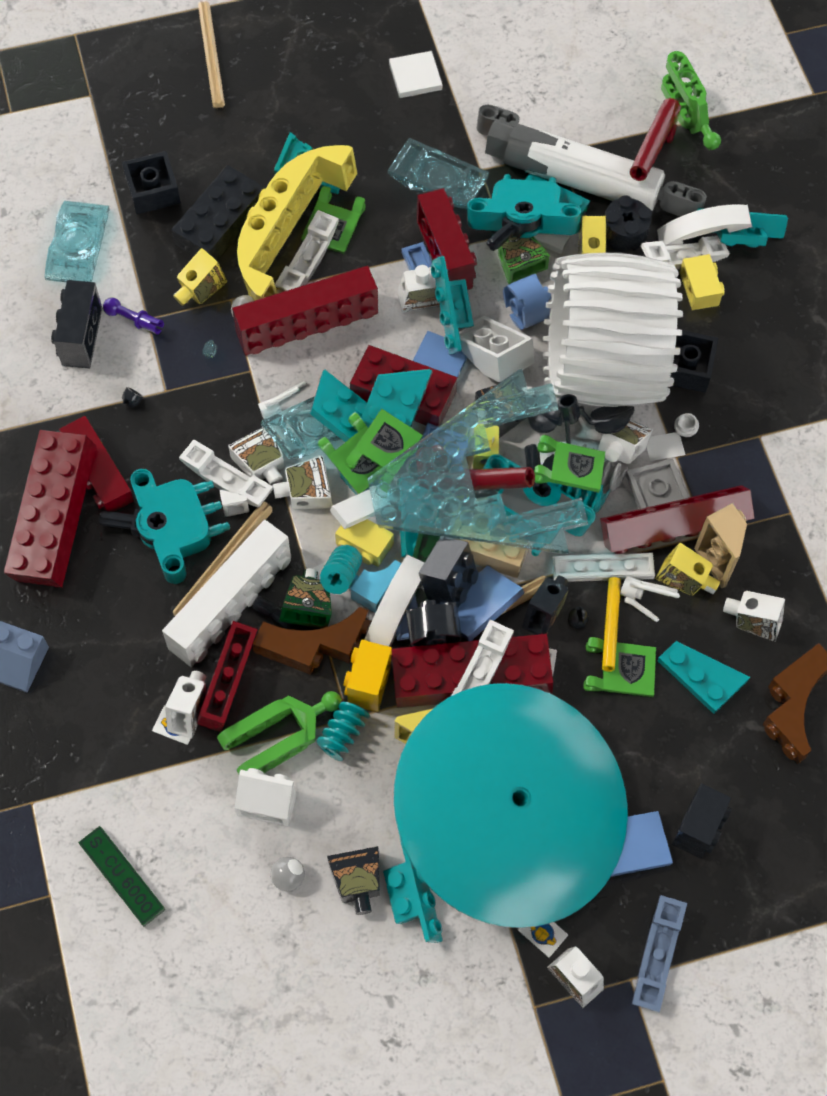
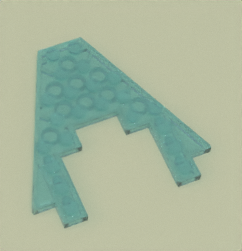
[367,369,588,554]

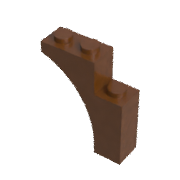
[253,607,372,675]
[763,643,827,764]

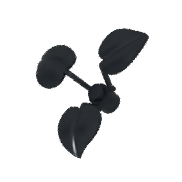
[528,394,635,471]

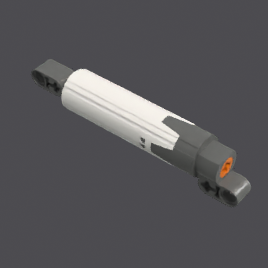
[476,104,707,216]

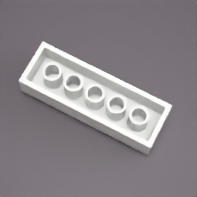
[162,519,291,667]

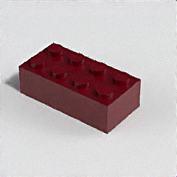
[417,188,477,290]
[350,345,458,427]

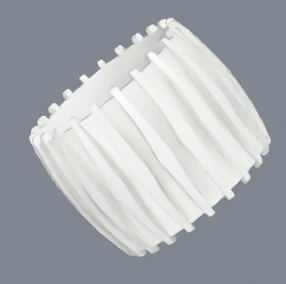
[543,253,683,407]

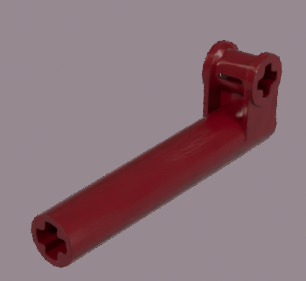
[630,98,681,181]
[416,445,535,493]

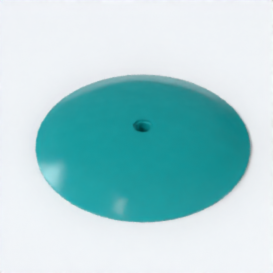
[393,683,628,928]

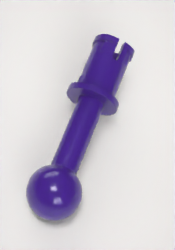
[103,297,164,335]

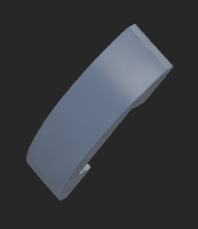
[632,895,687,1013]

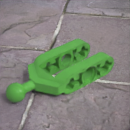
[661,51,721,150]
[217,691,342,774]

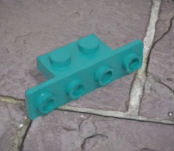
[697,208,788,248]
[431,256,474,355]
[383,839,443,943]

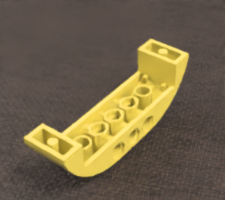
[237,145,357,300]

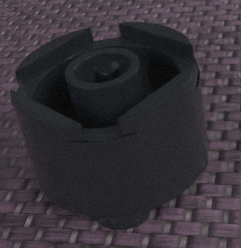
[605,195,652,252]
[406,600,461,647]

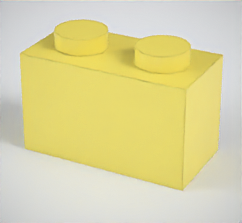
[679,254,725,310]
[335,519,394,567]

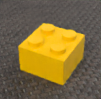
[344,640,392,713]

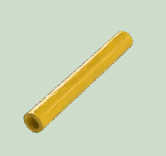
[602,577,621,672]

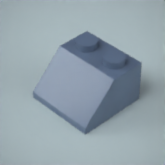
[0,621,49,693]

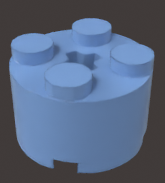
[503,274,551,330]

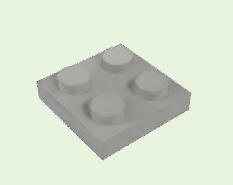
[626,459,689,509]

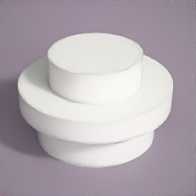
[674,413,699,437]

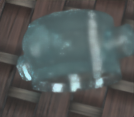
[202,340,217,359]

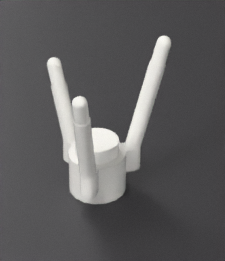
[258,381,313,425]
[620,576,680,622]

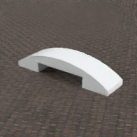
[657,205,752,246]
[275,210,339,291]
[641,236,730,269]
[179,440,273,507]
[364,555,424,647]
[451,620,514,696]

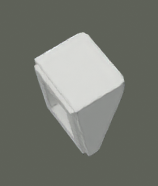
[220,490,249,517]

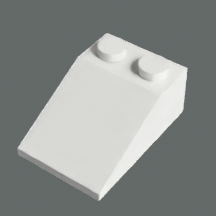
[458,316,535,382]

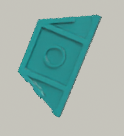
[310,369,367,442]
[361,369,433,428]

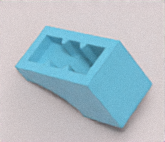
[349,560,402,613]

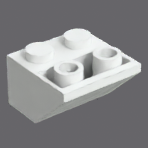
[235,768,296,827]

